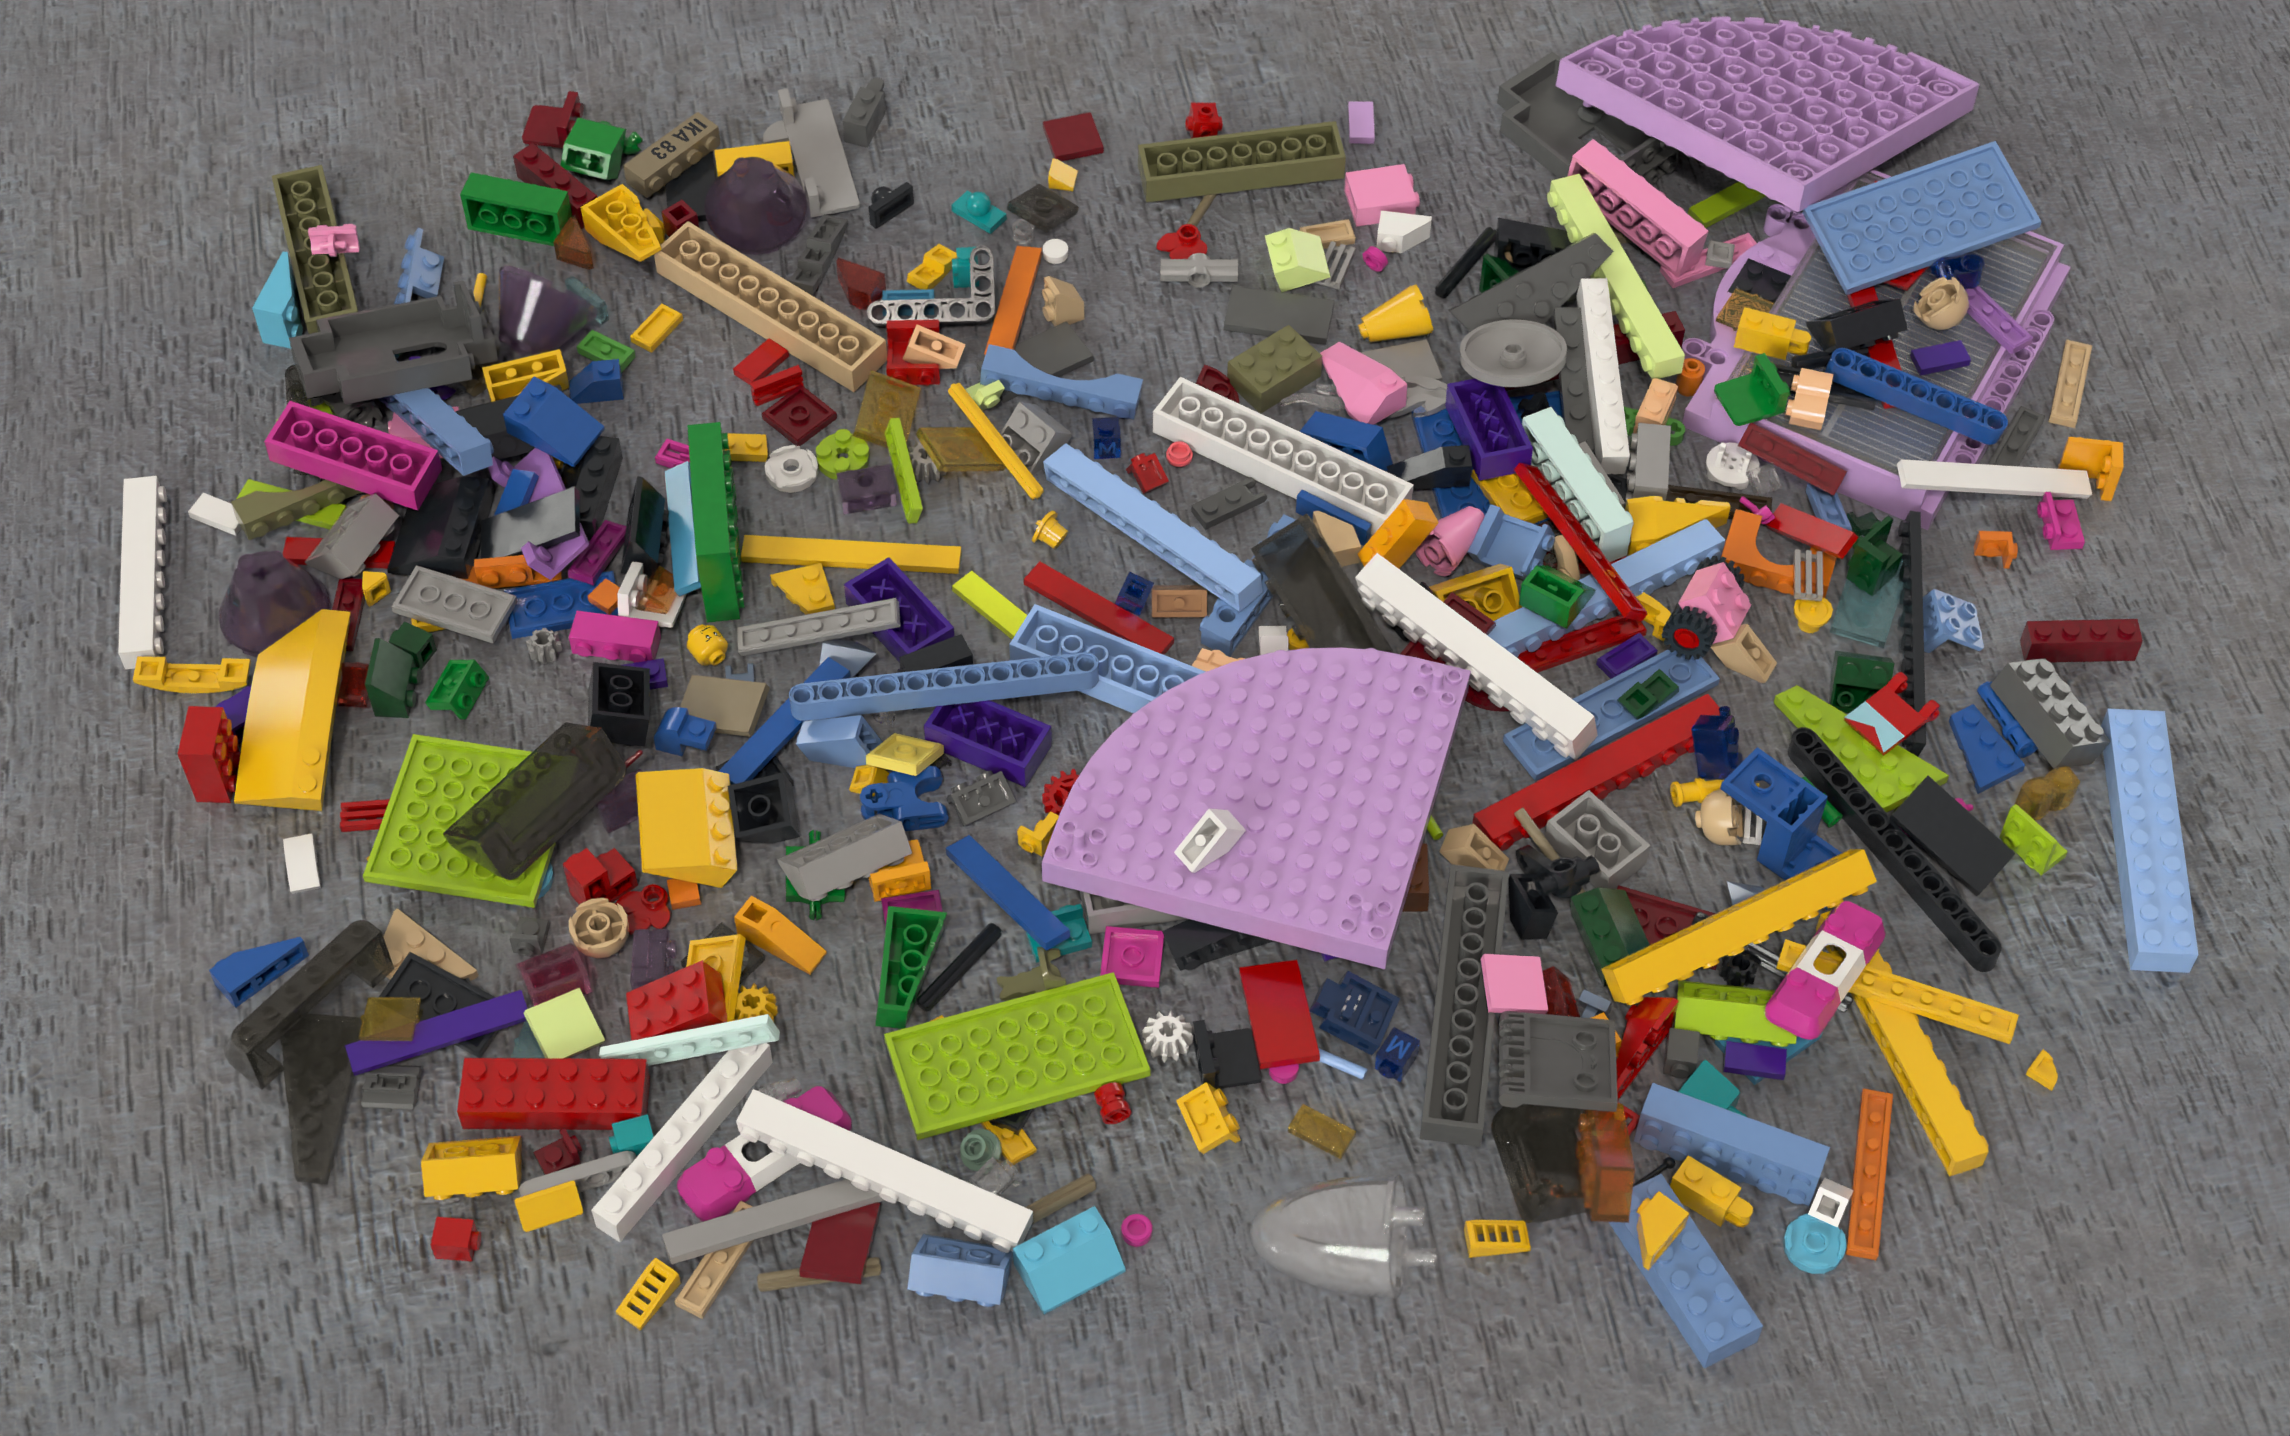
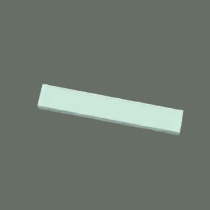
[599,1014,780,1066]

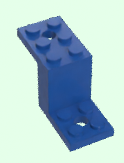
[1720,747,1842,910]

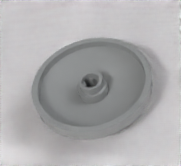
[1460,319,1567,387]

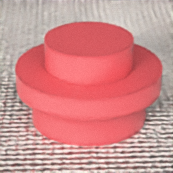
[1166,441,1193,467]

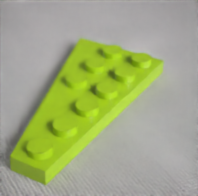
[1774,685,1949,813]

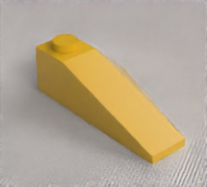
[1625,496,1731,556]

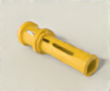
[1670,778,1759,807]

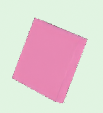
[1481,954,1548,1014]

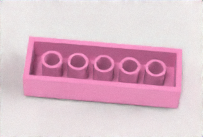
[1567,139,1708,278]

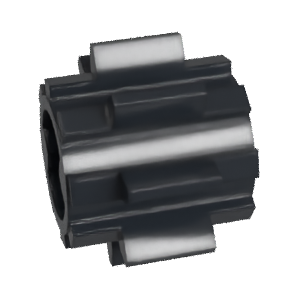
[1720,953,1758,987]

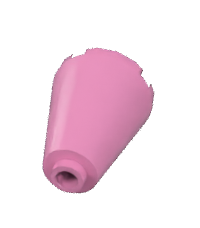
[1415,506,1485,577]

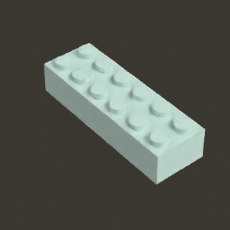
[1522,407,1634,562]

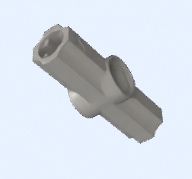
[1160,253,1238,288]

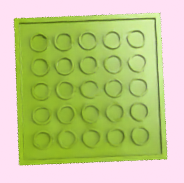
[363,734,580,908]

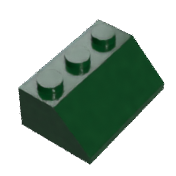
[1570,887,1650,987]

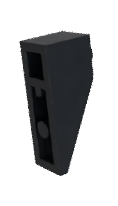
[1387,445,1472,489]

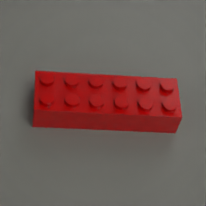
[457,1058,651,1130]

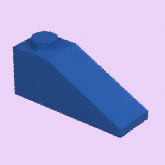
[209,937,309,1008]

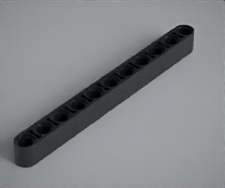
[1788,727,2002,972]

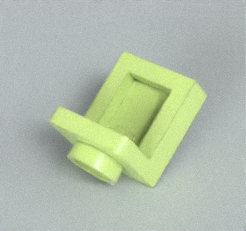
[965,380,1005,411]

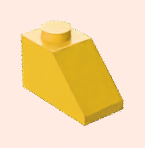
[1636,1191,1689,1271]

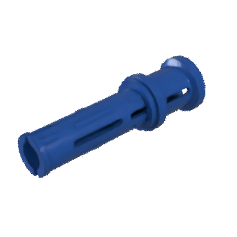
[1977,681,2038,758]

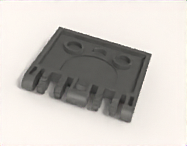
[1499,1011,1618,1112]

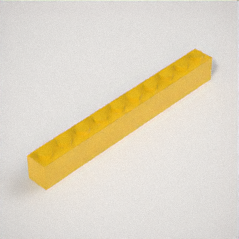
[1601,849,1877,1005]
[1816,910,1989,1177]

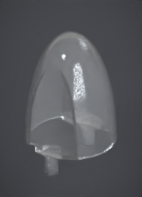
[1249,1174,1437,1299]

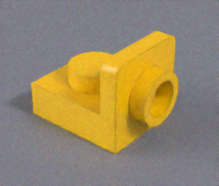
[1017,811,1059,857]

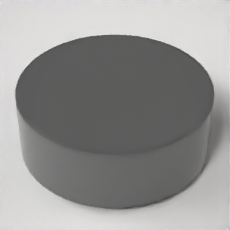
[1577,102,1604,123]

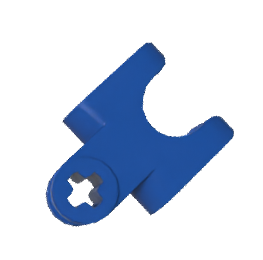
[860,766,949,831]

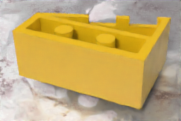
[482,349,569,402]

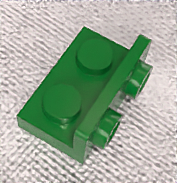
[425,659,489,720]

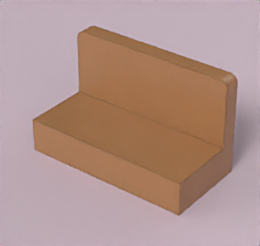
[1151,585,1207,617]

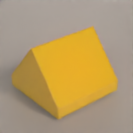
[362,571,391,607]

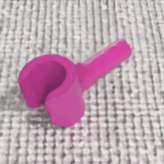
[1739,496,1775,525]

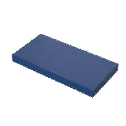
[504,571,618,639]

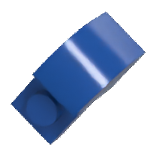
[654,707,717,756]

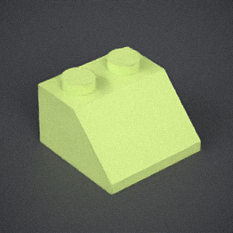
[1265,228,1330,293]

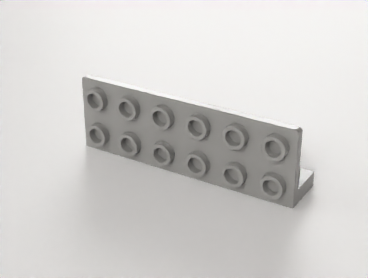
[778,88,860,218]

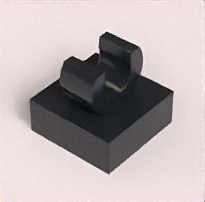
[1517,392,1550,419]

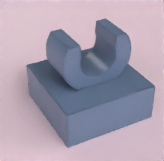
[1579,990,1612,1018]

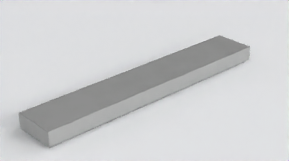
[737,598,900,656]

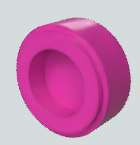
[1363,246,1388,272]
[1269,1064,1299,1084]
[1121,1214,1152,1247]

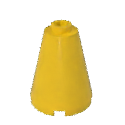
[1358,284,1433,342]

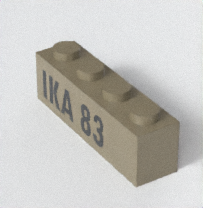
[623,112,721,198]

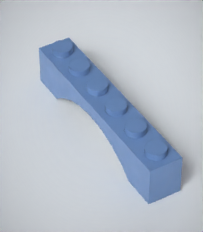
[980,344,1143,420]

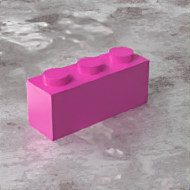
[569,611,661,663]

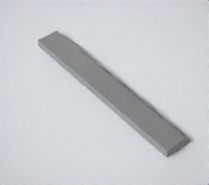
[662,1179,885,1265]

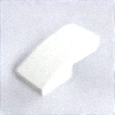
[283,833,321,894]

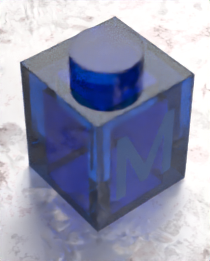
[1092,417,1121,459]
[1375,1027,1420,1082]

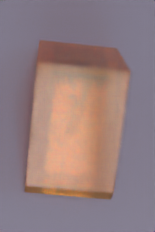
[553,216,594,270]

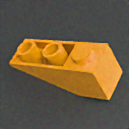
[734,896,827,975]

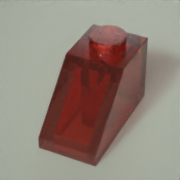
[836,258,886,310]

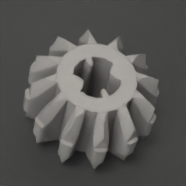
[908,438,950,485]

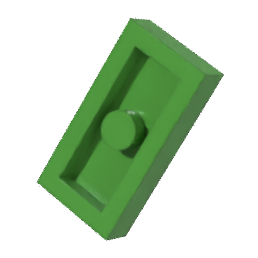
[577,330,636,373]

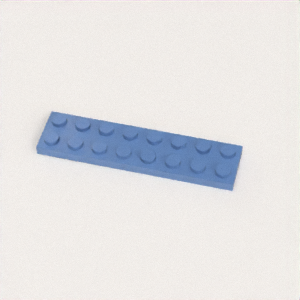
[1503,650,1720,781]

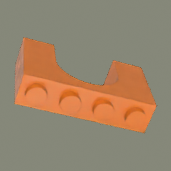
[1721,509,1837,598]

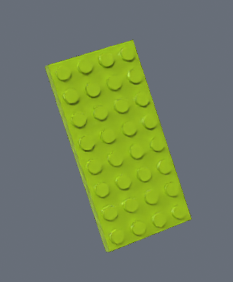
[884,972,1151,1140]

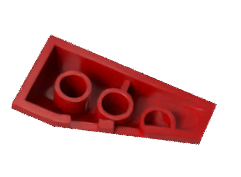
[1603,997,1679,1114]

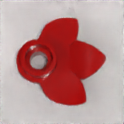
[1156,224,1207,259]
[615,884,670,934]

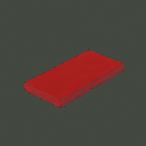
[1239,960,1320,1069]

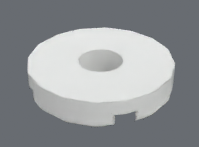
[764,445,819,493]

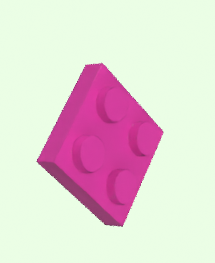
[1100,926,1164,988]

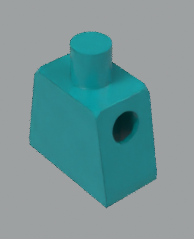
[1678,1059,1748,1117]

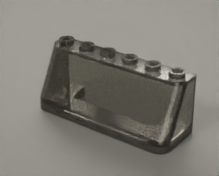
[1251,513,1394,653]
[443,722,626,880]
[224,920,395,1090]

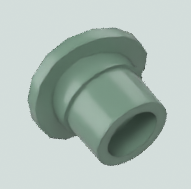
[960,1129,1002,1172]

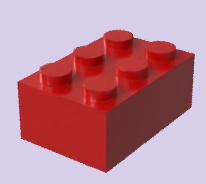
[177,706,241,803]
[626,960,728,1041]

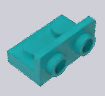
[1026,904,1092,963]

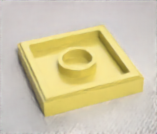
[866,733,944,776]

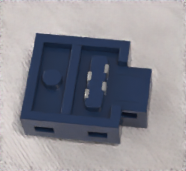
[1309,971,1400,1056]

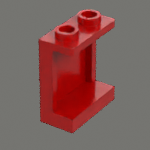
[886,319,940,386]

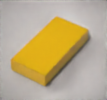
[630,303,683,353]

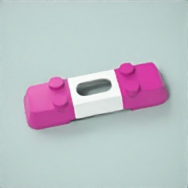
[1764,901,1886,1040]
[677,1086,852,1222]

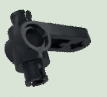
[1516,845,1600,898]

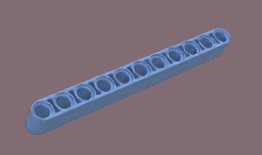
[789,652,1099,721]

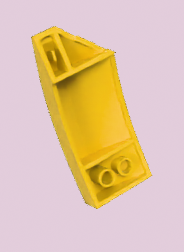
[234,609,351,811]

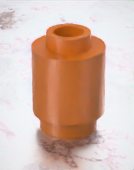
[1675,358,1705,397]

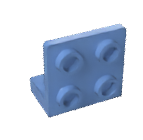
[1923,589,1984,653]

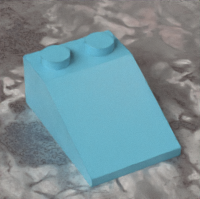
[252,251,303,349]

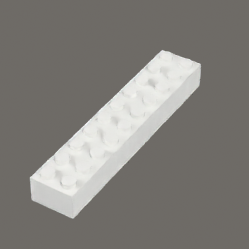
[1153,377,1414,535]
[1355,553,1598,761]

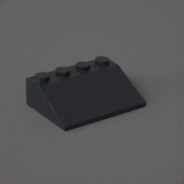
[387,476,493,579]

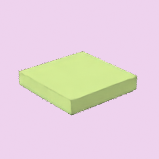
[524,988,605,1058]

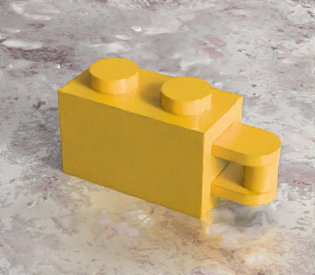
[1734,307,1811,360]
[1670,1155,1753,1227]

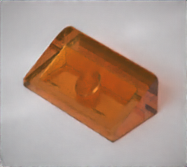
[635,566,676,614]

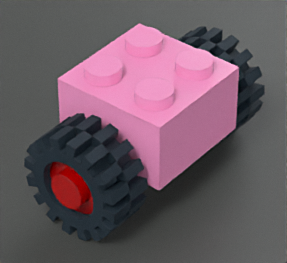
[1662,556,1751,660]

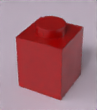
[430,1217,481,1262]

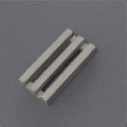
[1315,241,1355,290]
[1793,549,1823,601]

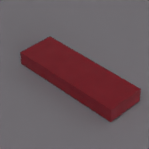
[332,578,365,651]

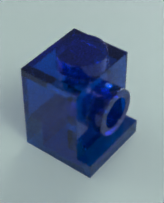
[1115,571,1154,616]

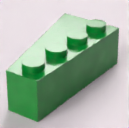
[875,906,947,1029]

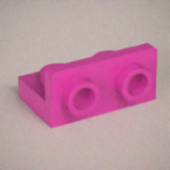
[2037,492,2085,550]

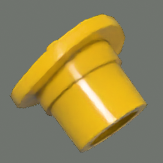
[1031,511,1069,549]
[1793,597,1833,633]

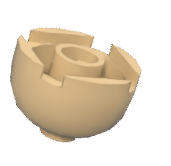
[1914,277,1969,330]
[1695,789,1743,846]
[569,898,629,959]

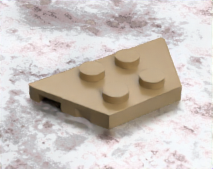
[373,908,478,981]

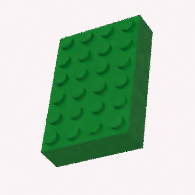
[687,422,745,623]

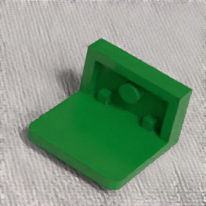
[1714,353,1790,426]

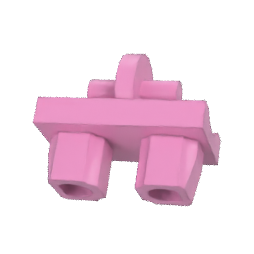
[308,224,360,257]

